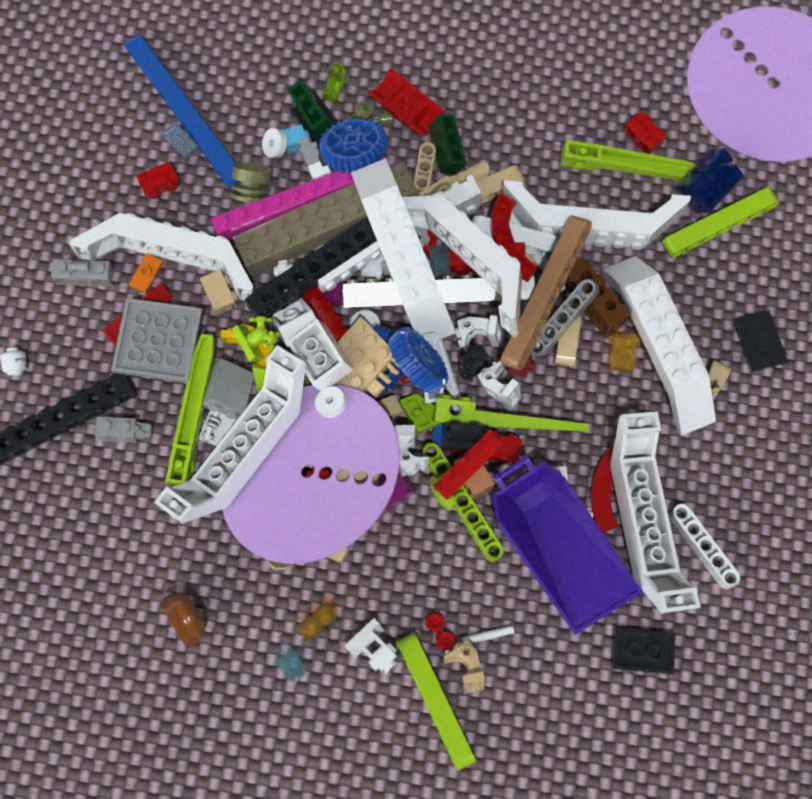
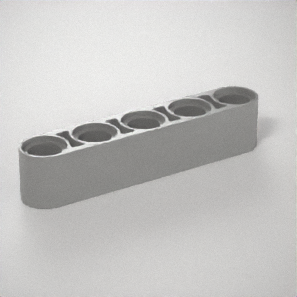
[531,279,599,356]

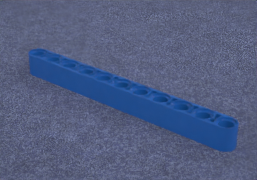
[123,34,239,189]

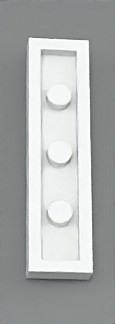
[318,241,383,293]

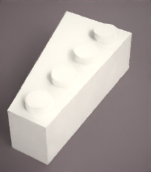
[434,174,481,214]

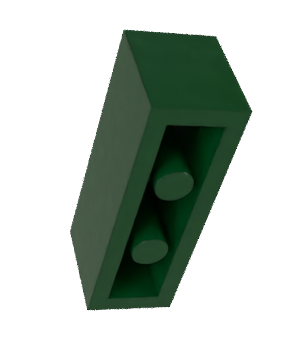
[287,79,335,137]
[429,114,467,174]

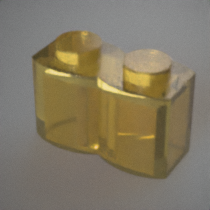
[608,331,640,373]
[297,602,338,642]

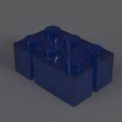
[677,148,744,213]

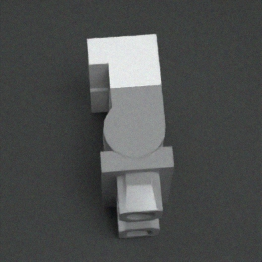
[299,136,331,180]

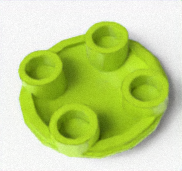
[430,476,456,511]

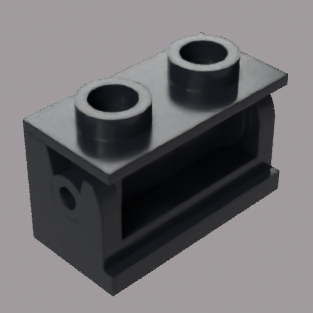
[458,344,490,383]
[443,421,486,452]

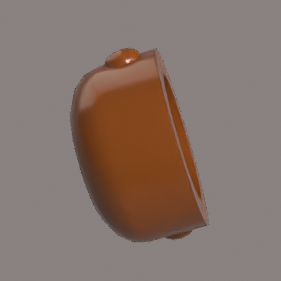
[160,593,205,647]

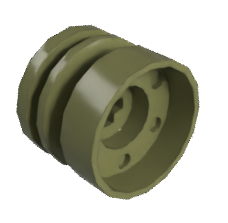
[230,162,271,203]

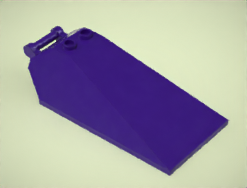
[492,454,643,635]

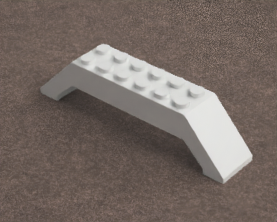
[351,158,456,341]
[502,180,691,250]
[402,195,522,338]
[69,213,254,301]
[601,256,716,436]
[154,346,306,524]
[610,412,701,613]

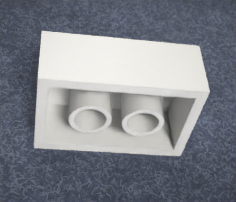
[287,319,354,391]

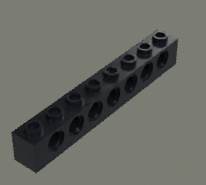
[245,216,377,318]
[0,373,136,466]

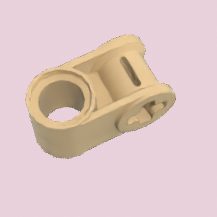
[708,360,732,398]

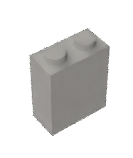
[202,358,254,419]

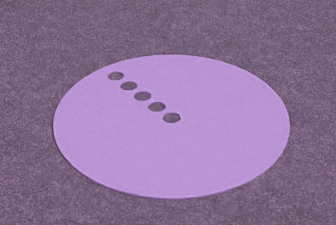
[687,6,812,162]
[222,384,400,564]

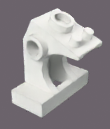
[455,315,502,352]
[477,361,521,412]
[395,425,429,477]
[345,618,397,674]

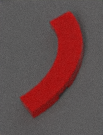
[490,192,538,283]
[590,445,618,534]

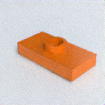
[129,253,164,294]

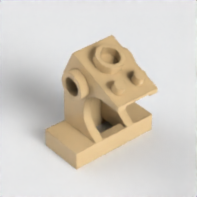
[444,640,485,694]

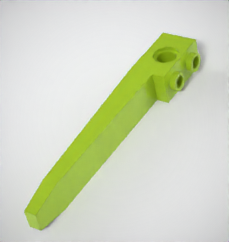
[560,140,706,182]
[165,334,215,486]
[433,395,589,432]

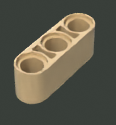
[414,142,436,193]
[476,165,526,204]
[554,313,582,367]

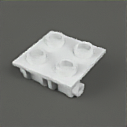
[198,410,238,446]

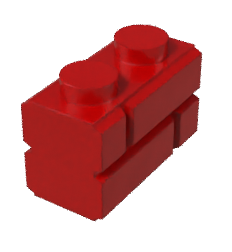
[623,112,666,154]
[136,161,180,200]

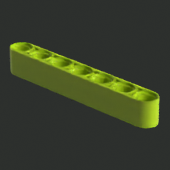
[662,187,780,258]
[422,443,503,563]
[396,632,476,771]

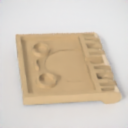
[335,317,400,398]

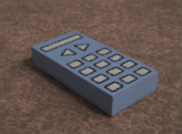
[161,122,199,160]

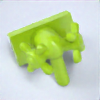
[231,316,280,362]

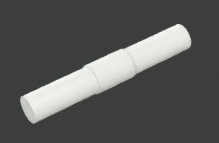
[462,626,514,643]

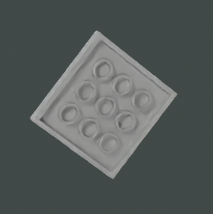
[111,298,203,383]

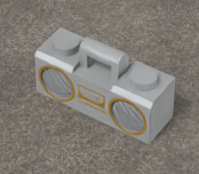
[51,259,114,287]

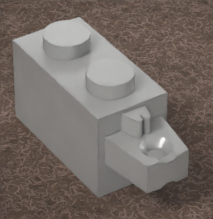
[95,416,152,443]

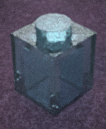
[429,245,450,275]
[275,649,307,682]

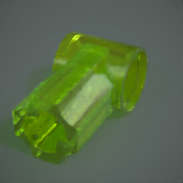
[323,64,347,103]

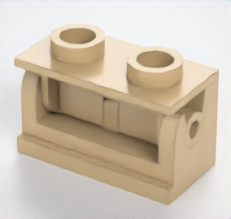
[200,269,238,317]

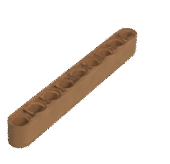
[501,215,592,371]

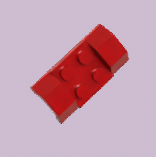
[367,68,445,137]

